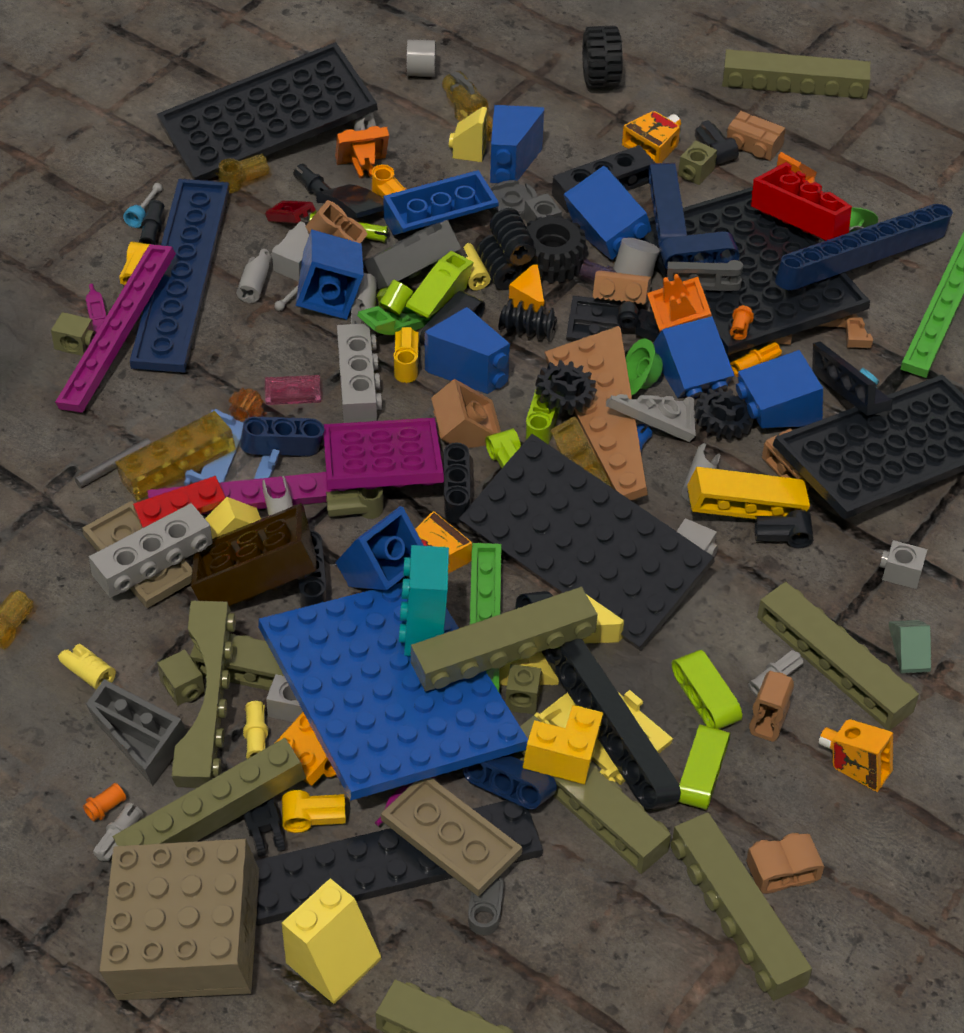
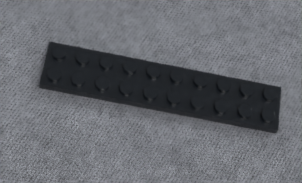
[255,800,543,926]

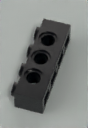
[552,145,655,213]

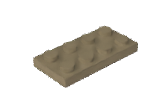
[82,501,193,608]
[381,777,522,897]

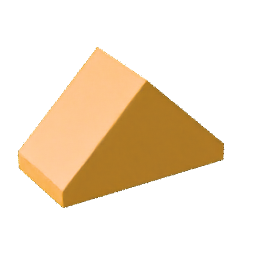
[509,264,544,312]

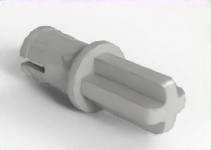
[748,650,803,697]
[93,803,143,862]

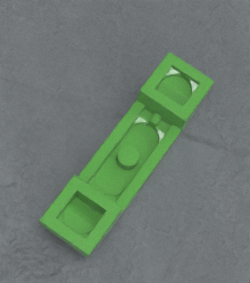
[357,306,441,335]

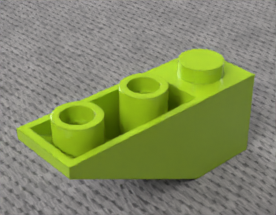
[405,251,474,318]

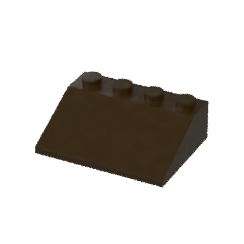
[191,503,316,607]

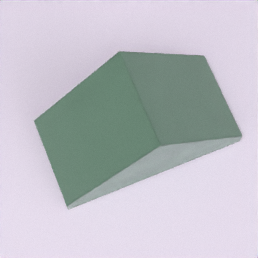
[889,620,931,673]

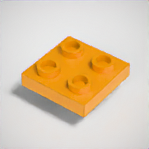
[275,712,336,786]

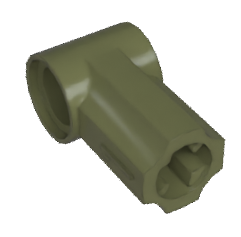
[326,486,383,519]

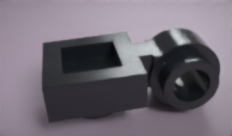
[617,302,660,341]

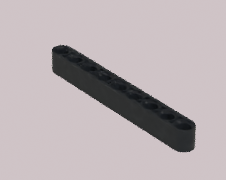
[515,591,681,809]

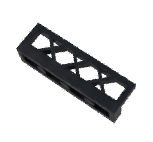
[812,341,892,416]

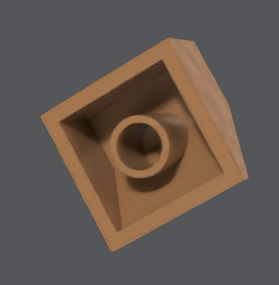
[431,379,501,448]

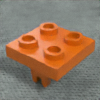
[335,126,389,178]
[647,274,712,332]

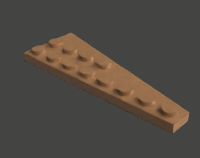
[544,326,648,501]

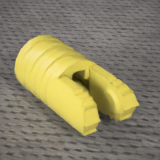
[464,243,491,290]
[58,644,116,690]

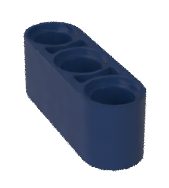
[659,232,740,269]
[240,417,325,456]
[462,755,557,809]

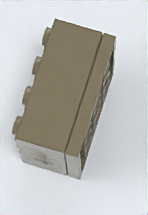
[100,839,259,1000]

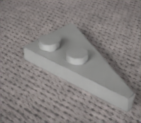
[606,394,696,442]

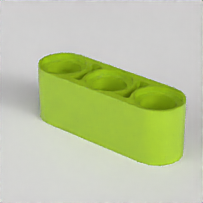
[525,387,558,444]
[671,650,742,729]
[678,724,730,810]

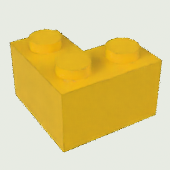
[523,705,603,784]

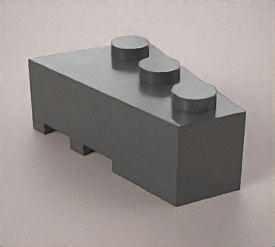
[363,220,461,290]
[86,679,187,786]

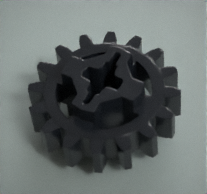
[535,360,597,415]
[694,387,755,440]

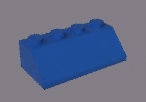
[383,170,499,235]

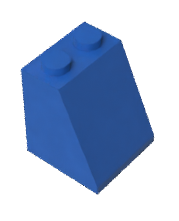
[490,105,544,183]
[563,166,652,260]
[296,229,364,320]
[425,307,510,394]
[653,316,735,398]
[736,350,823,428]
[336,506,424,590]

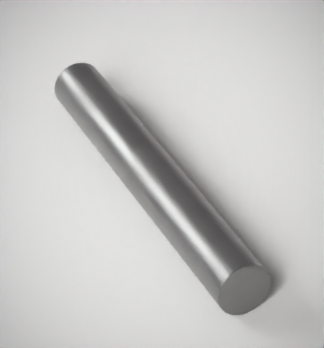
[75,438,153,488]

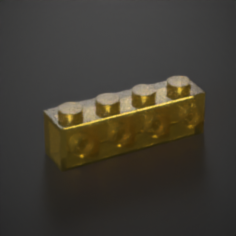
[115,411,236,501]

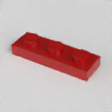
[133,476,225,528]

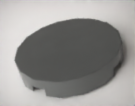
[489,180,537,220]

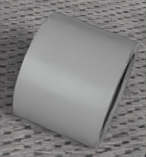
[407,39,436,77]
[613,238,660,278]

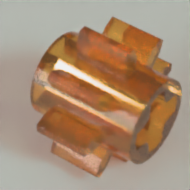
[228,388,264,422]

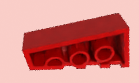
[751,162,852,241]

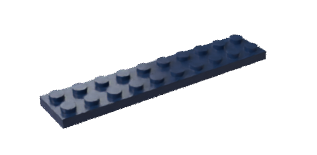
[130,179,230,373]

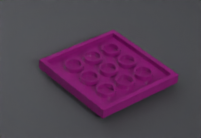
[323,417,444,491]

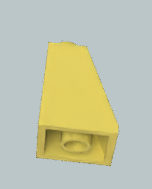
[282,878,381,1004]

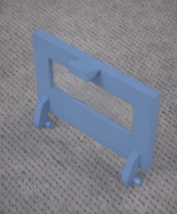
[184,409,280,486]

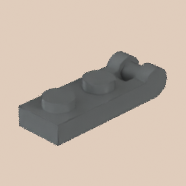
[667,260,743,291]

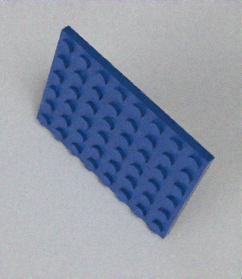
[258,582,528,801]

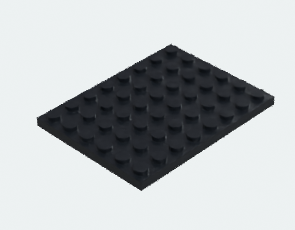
[640,187,870,355]

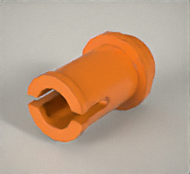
[730,305,754,340]
[83,783,126,821]

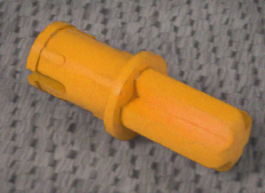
[730,342,782,377]

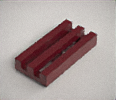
[265,200,316,223]

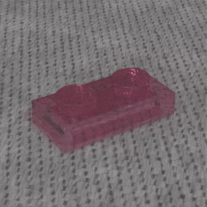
[265,375,321,405]

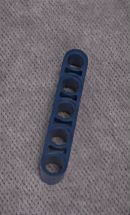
[649,163,687,247]

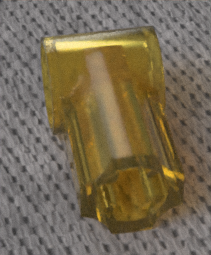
[219,154,269,193]
[0,590,34,649]

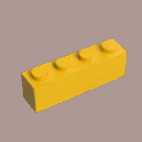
[687,467,810,519]

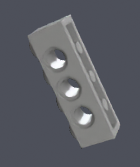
[337,323,382,423]
[88,503,212,598]

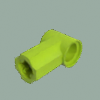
[376,280,413,315]
[485,428,521,468]

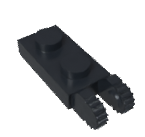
[243,798,285,857]

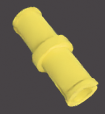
[243,701,268,759]

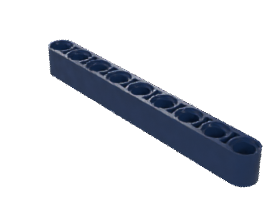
[775,204,953,290]

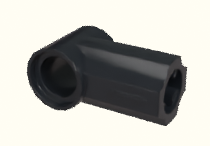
[695,120,739,165]
[754,510,814,548]

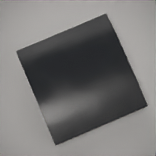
[316,184,384,218]
[566,296,625,341]

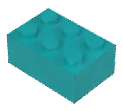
[399,545,449,656]

